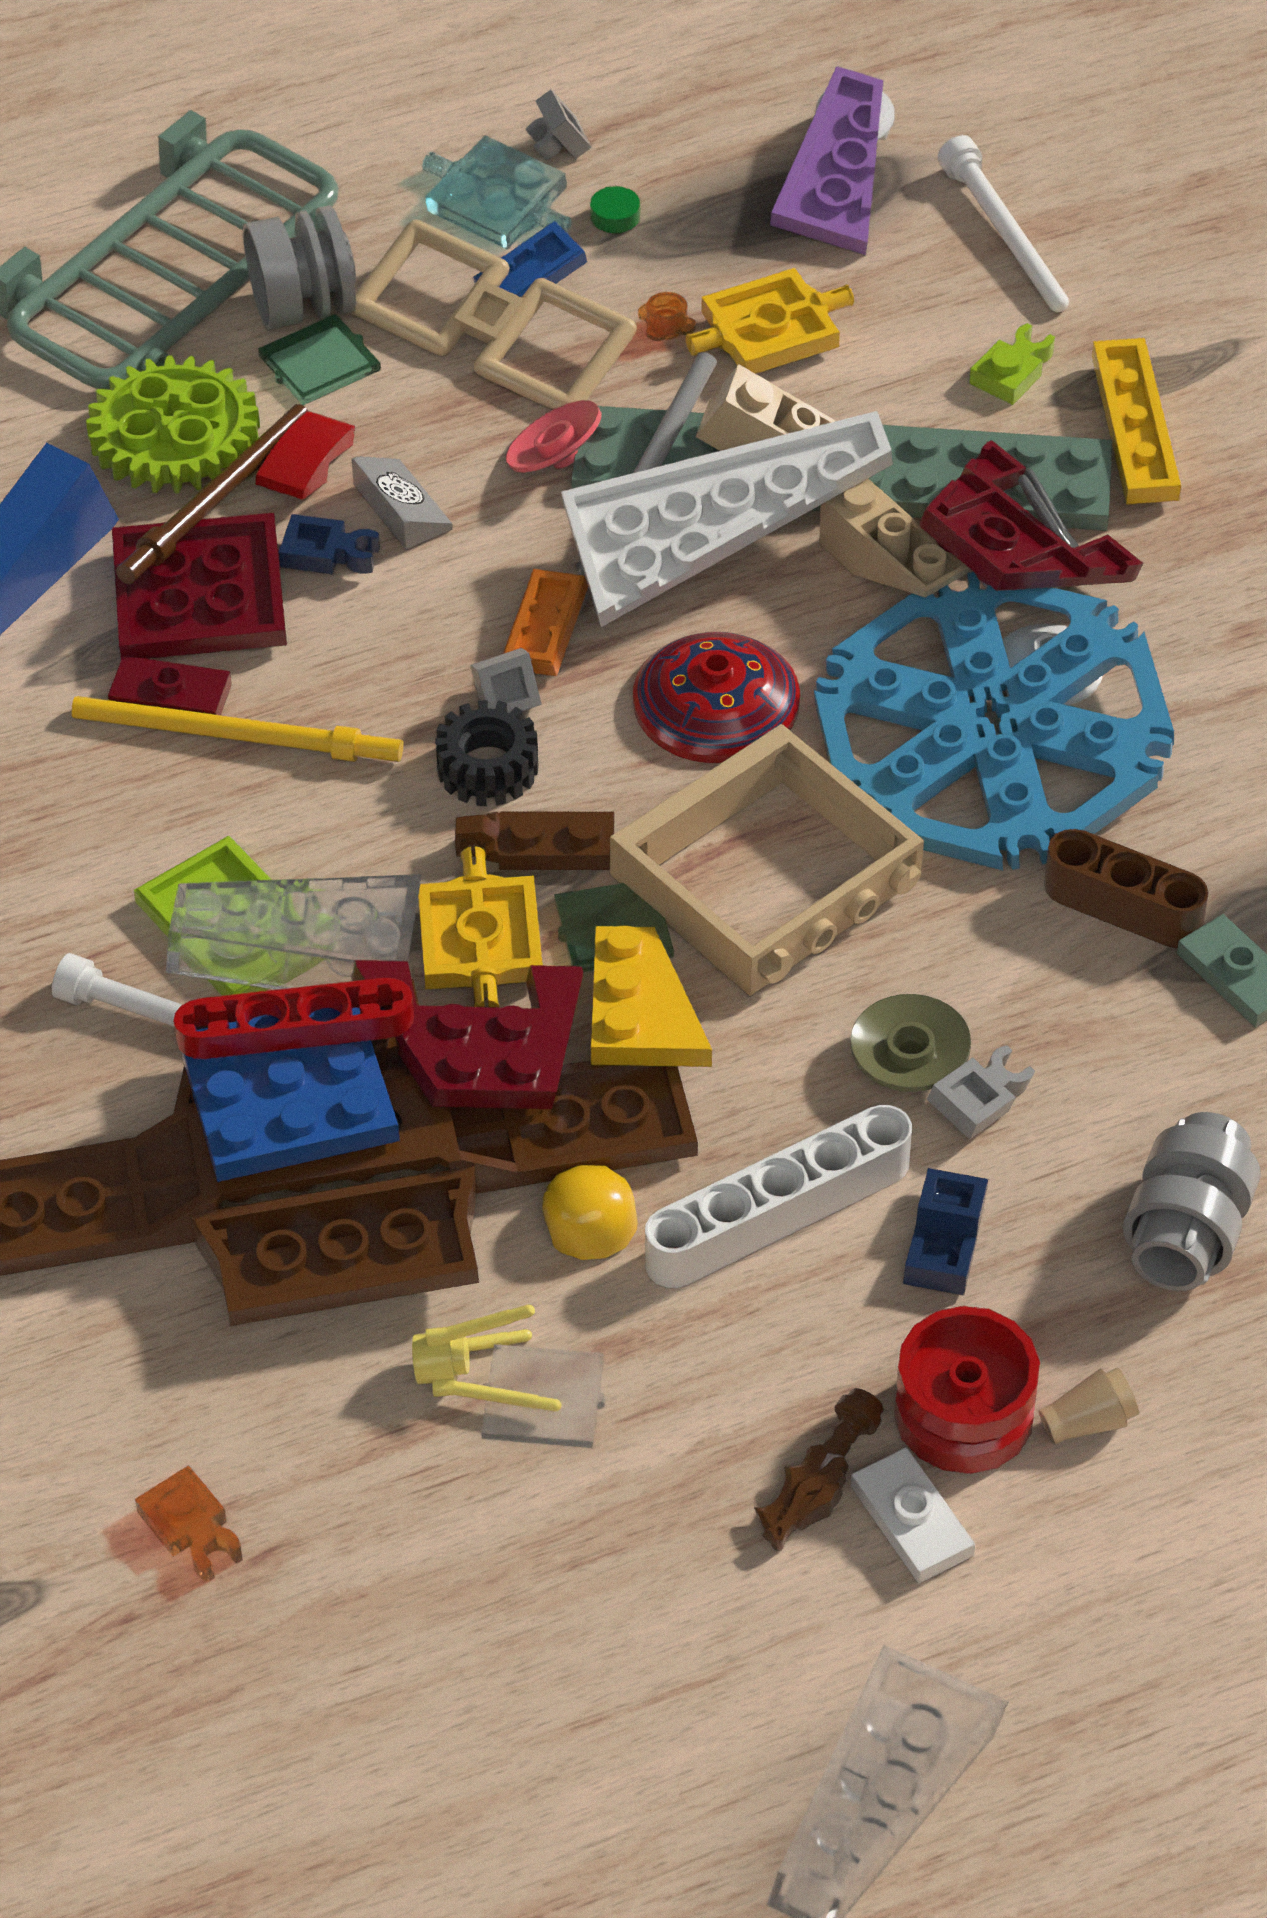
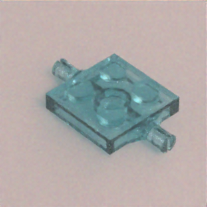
[422,135,572,250]

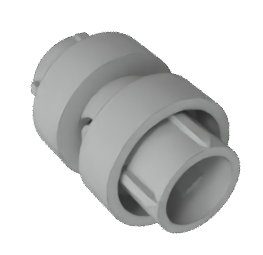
[1123,1112,1261,1291]

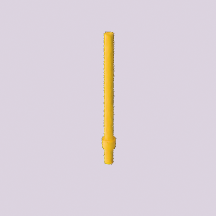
[71,696,404,762]

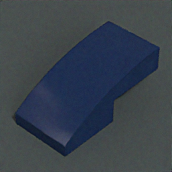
[903,1168,989,1295]

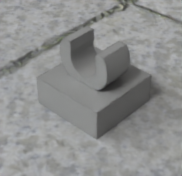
[526,89,592,160]
[470,648,542,713]

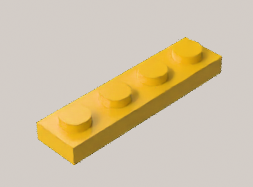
[1092,338,1181,504]

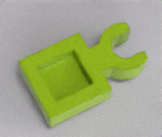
[969,323,1055,405]

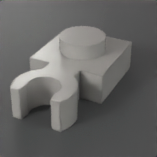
[927,1046,1035,1139]

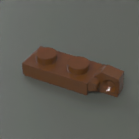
[455,811,615,870]

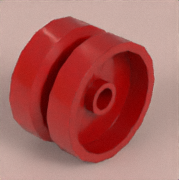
[894,1306,1040,1474]

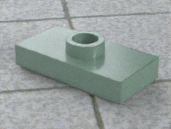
[1177,914,1267,1028]

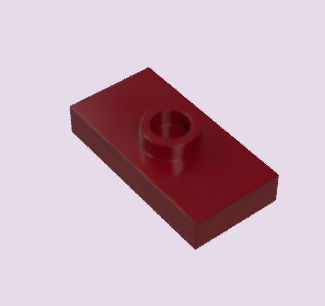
[108,655,232,715]

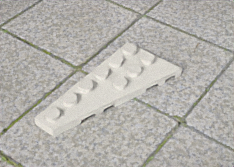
[561,411,893,627]

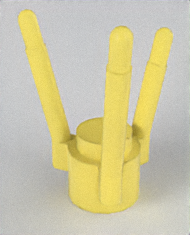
[412,1305,562,1412]

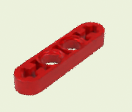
[173,978,414,1059]

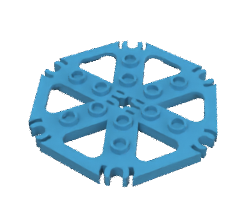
[814,572,1174,870]

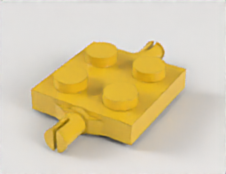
[685,268,854,374]
[418,846,543,1007]

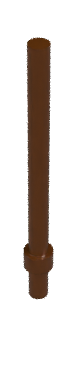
[116,404,308,584]

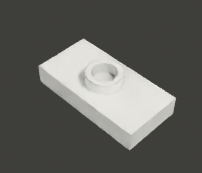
[851,1447,975,1584]

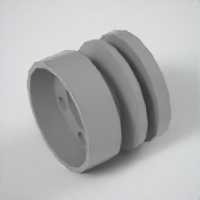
[242,205,356,330]

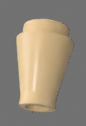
[1038,1368,1139,1445]

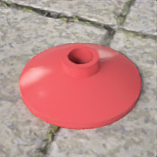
[506,400,601,473]

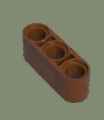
[1044,829,1209,948]

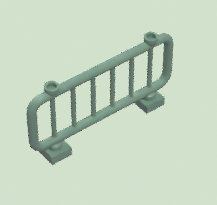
[0,110,339,390]

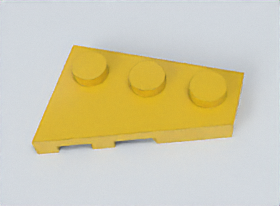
[591,926,712,1067]

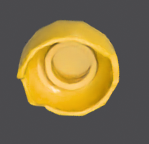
[542,1165,638,1260]

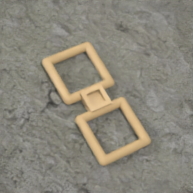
[350,220,637,410]

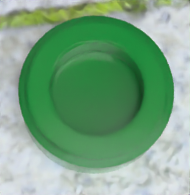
[590,186,641,233]

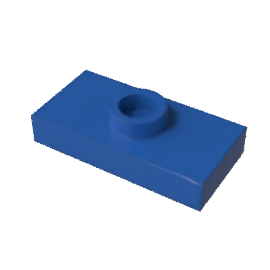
[473,221,587,298]

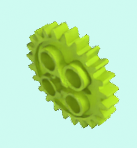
[86,355,260,493]

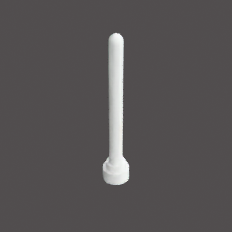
[938,135,1069,313]
[52,953,182,1027]

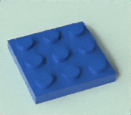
[181,1008,400,1182]

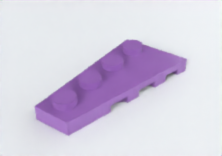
[770,66,884,255]

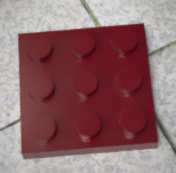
[112,512,287,659]

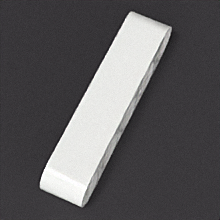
[645,1105,912,1288]

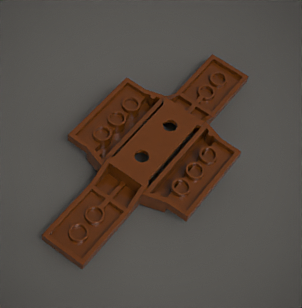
[0,979,698,1326]

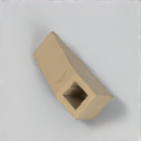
[696,364,835,451]
[819,479,968,598]

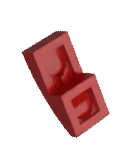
[255,411,355,500]

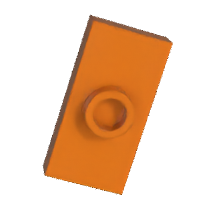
[503,569,588,676]

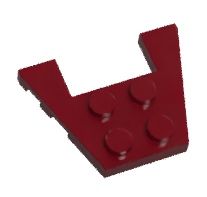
[918,440,1143,591]
[351,960,584,1109]

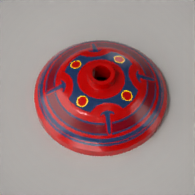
[633,632,800,764]

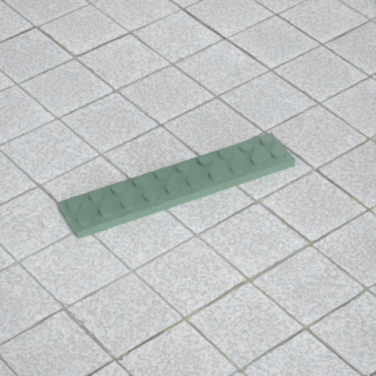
[572,406,1112,531]

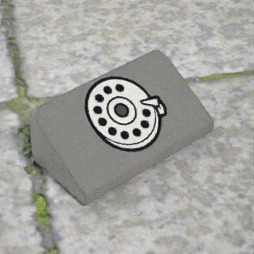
[351,456,453,549]

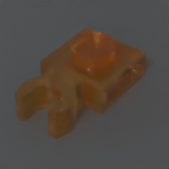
[135,1465,243,1582]

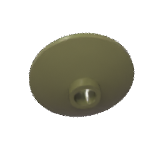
[851,994,971,1092]

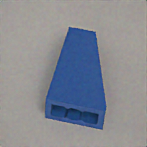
[0,442,119,635]

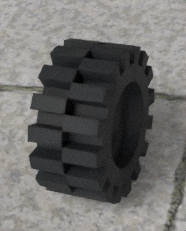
[435,700,539,806]

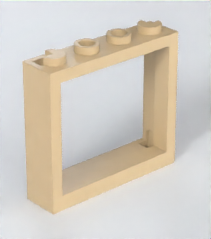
[610,724,924,996]

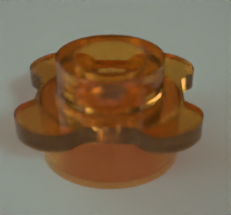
[638,292,696,341]

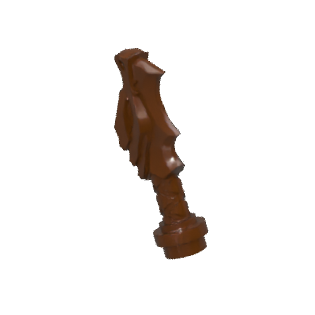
[754,1388,884,1552]

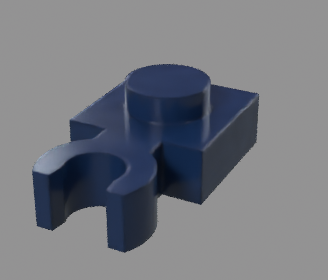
[279,514,380,575]

